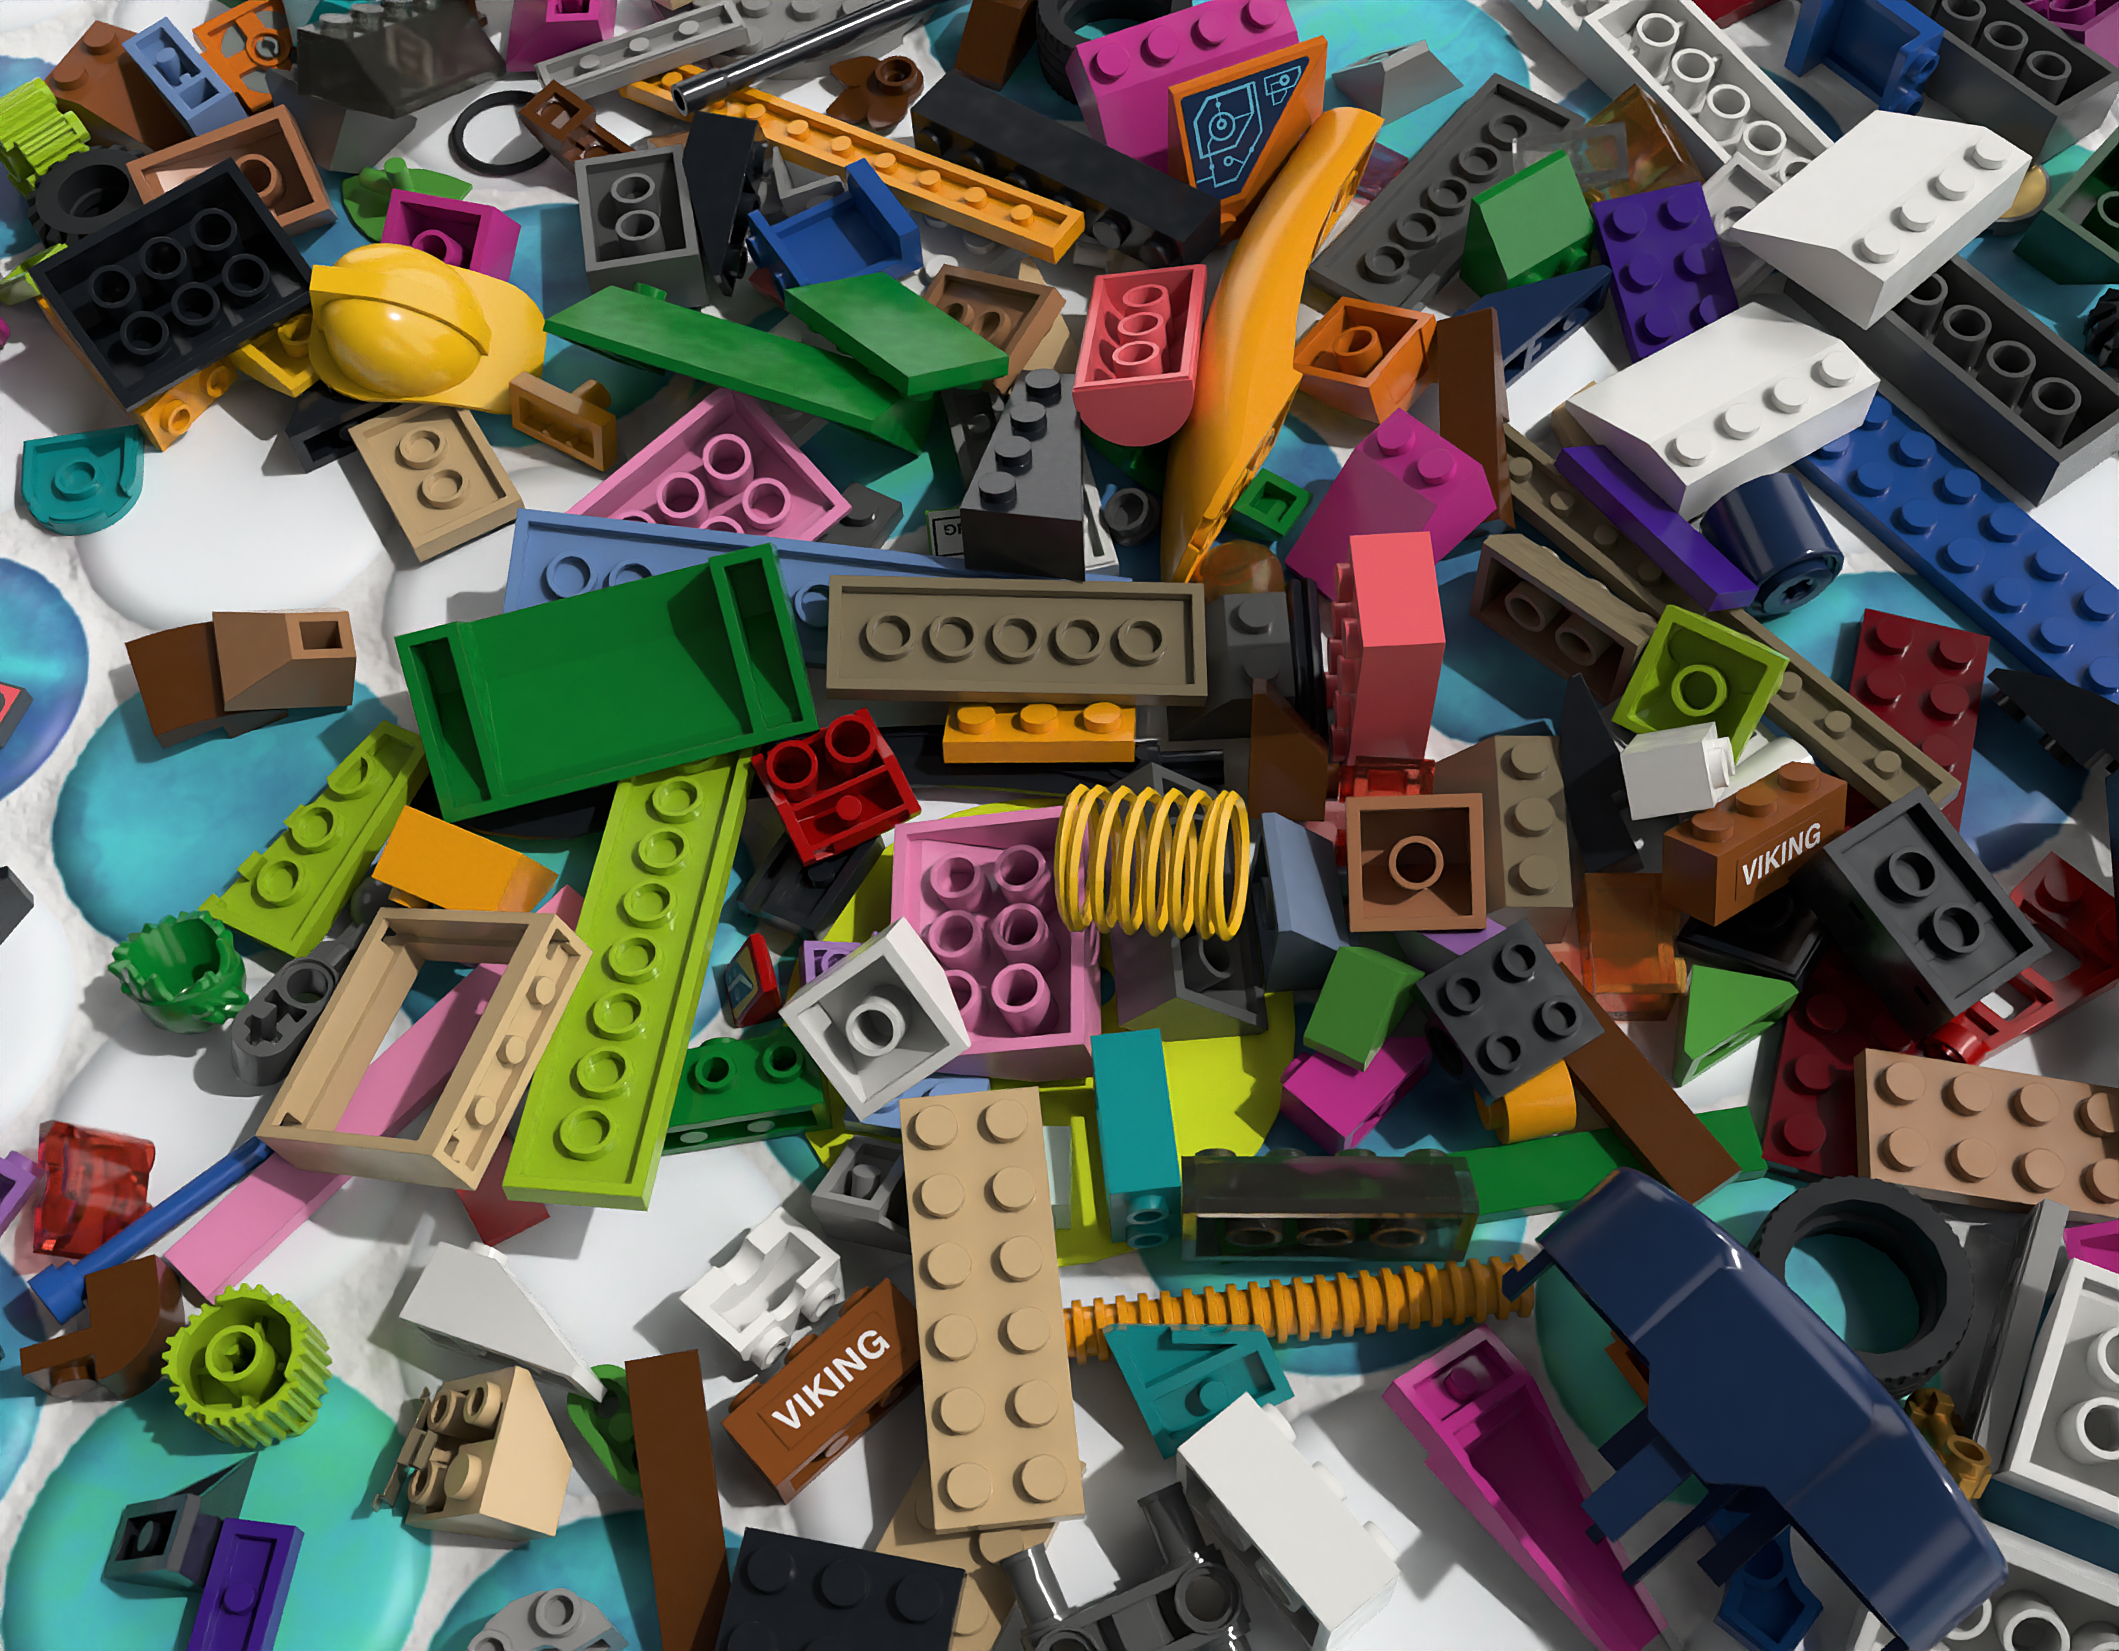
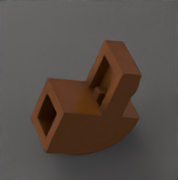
[19,1254,185,1400]

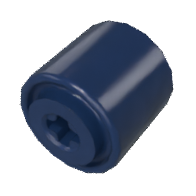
[1699,472,1844,617]

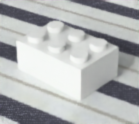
[1176,1391,1401,1651]

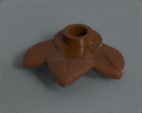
[826,56,924,132]

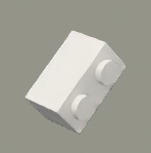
[1620,722,1735,820]

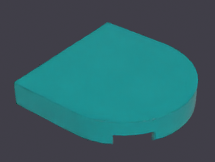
[21,424,145,536]

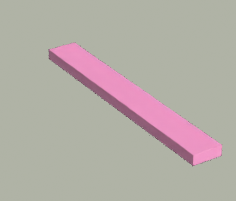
[163,884,585,1305]

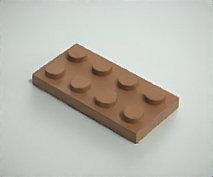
[1854,1048,2119,1224]

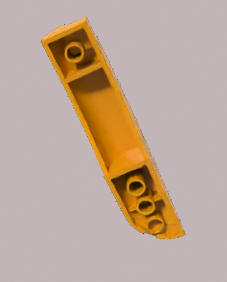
[1160,107,1385,583]

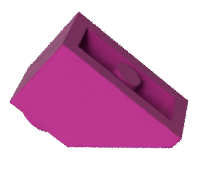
[1279,1037,1433,1164]

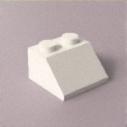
[778,916,971,1122]

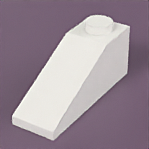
[398,1241,607,1403]

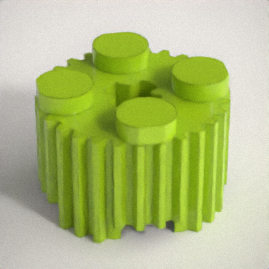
[0,77,91,201]
[161,1283,332,1449]

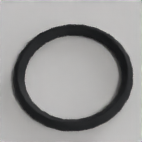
[452,90,551,176]

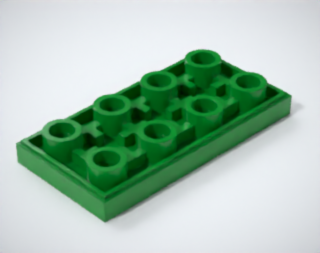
[785,272,1009,401]

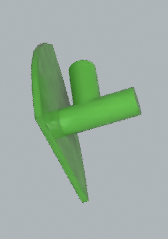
[341,157,473,243]

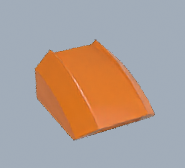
[1293,296,1438,424]

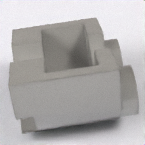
[467,1588,630,1651]

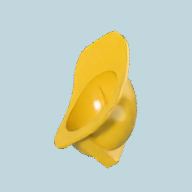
[308,243,547,415]

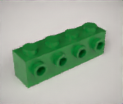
[661,1026,833,1156]

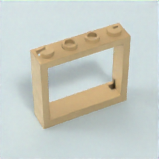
[254,907,593,1191]

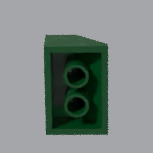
[2012,126,2119,285]

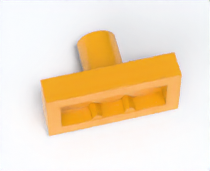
[509,371,618,472]

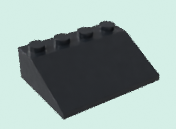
[27,157,312,413]

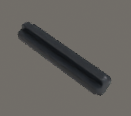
[1284,577,1328,739]

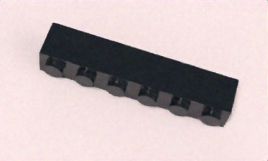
[910,70,1221,269]

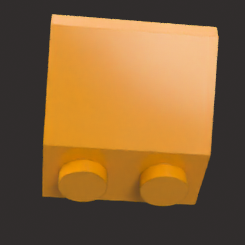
[371,805,559,912]

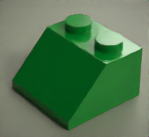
[1459,148,1596,298]

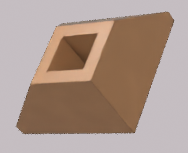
[212,608,357,711]

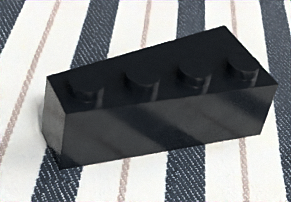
[959,368,1085,582]

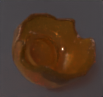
[1192,539,1285,606]

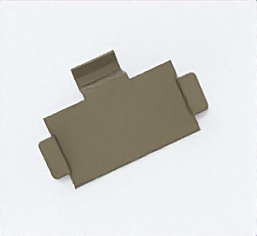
[371,1386,439,1513]

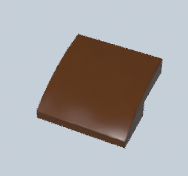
[125,621,289,749]

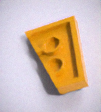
[942,702,1136,763]

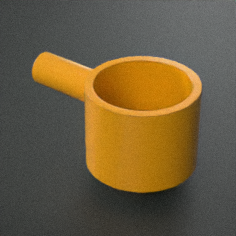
[1473,1060,1576,1145]

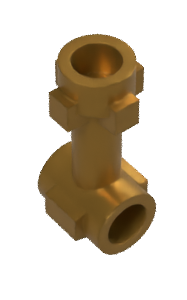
[1903,1387,1992,1502]

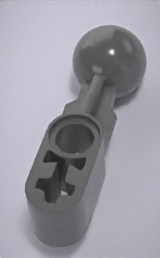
[231,873,433,1087]

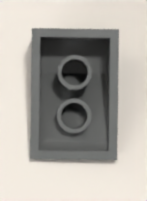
[574,144,710,308]

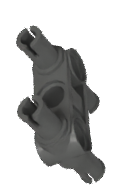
[1000,1481,1252,1651]

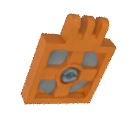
[192,0,344,116]

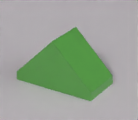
[1303,946,1428,1073]
[1671,965,1799,1088]

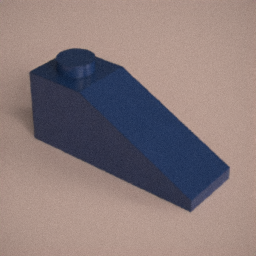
[1452,264,1613,390]

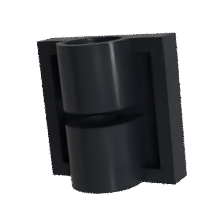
[1409,917,1606,1107]

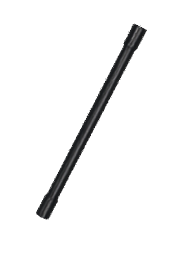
[671,0,951,116]

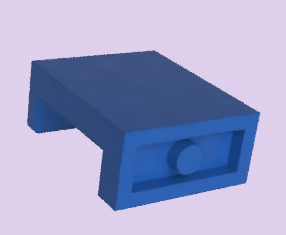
[1784,0,1946,116]
[745,158,924,304]

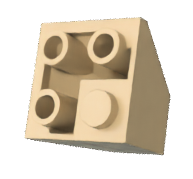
[405,1366,573,1542]

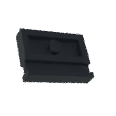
[736,831,885,941]

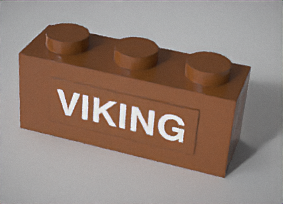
[1661,761,1848,927]
[721,1277,923,1505]

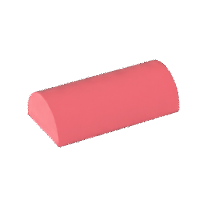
[1072,264,1208,447]

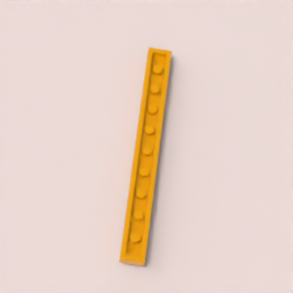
[618,64,1085,265]

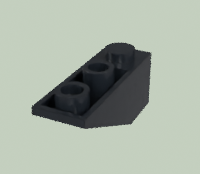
[682,110,773,297]

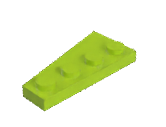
[197,720,430,959]

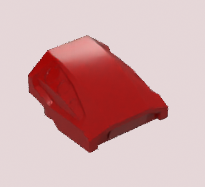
[750,707,922,867]

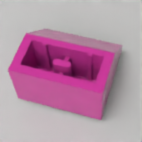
[505,0,617,72]

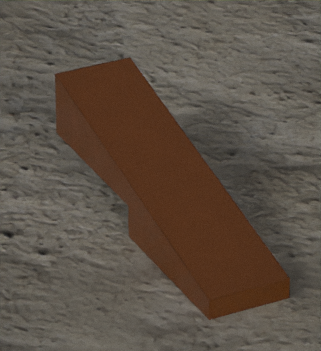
[1437,307,1516,541]
[624,1349,731,1651]

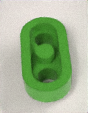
[567,1364,642,1498]

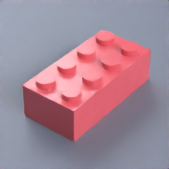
[1323,531,1446,786]

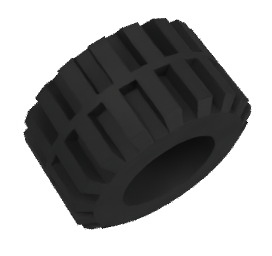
[27,145,146,249]

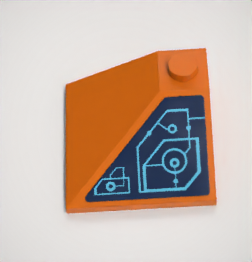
[1168,35,1328,247]

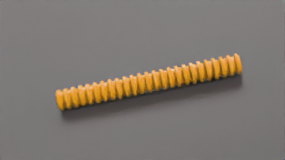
[1063,1253,1535,1365]

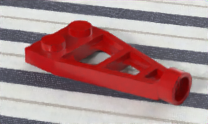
[1923,851,2119,1066]

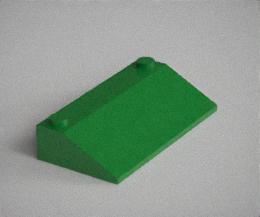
[542,282,940,456]
[394,542,820,823]

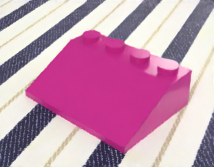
[1065,0,1299,175]

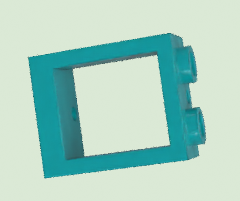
[1090,1028,1182,1248]

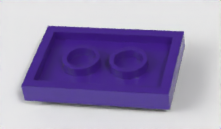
[1589,181,1740,364]

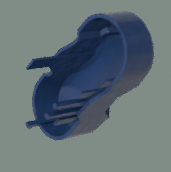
[1502,1166,2009,1651]

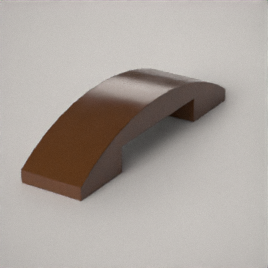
[518,79,700,231]

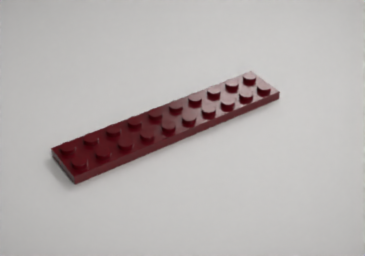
[1760,608,1990,1183]

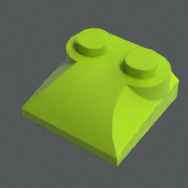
[1611,605,1790,766]

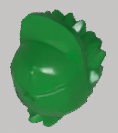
[108,910,250,1035]

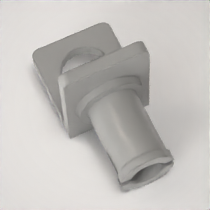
[758,146,846,218]

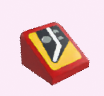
[724,932,783,1028]

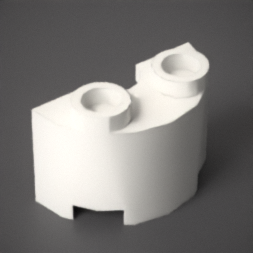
[679,1206,840,1370]

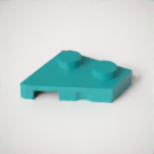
[1102,1323,1295,1460]

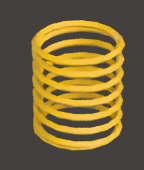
[1054,783,1250,942]

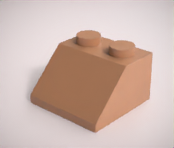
[1345,793,1487,932]

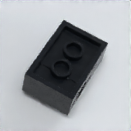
[1787,786,2052,1044]

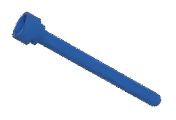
[27,1121,283,1326]

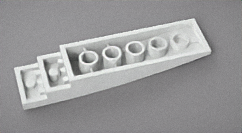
[1509,0,1834,185]

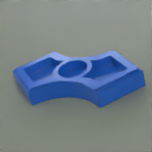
[1700,1492,1824,1651]

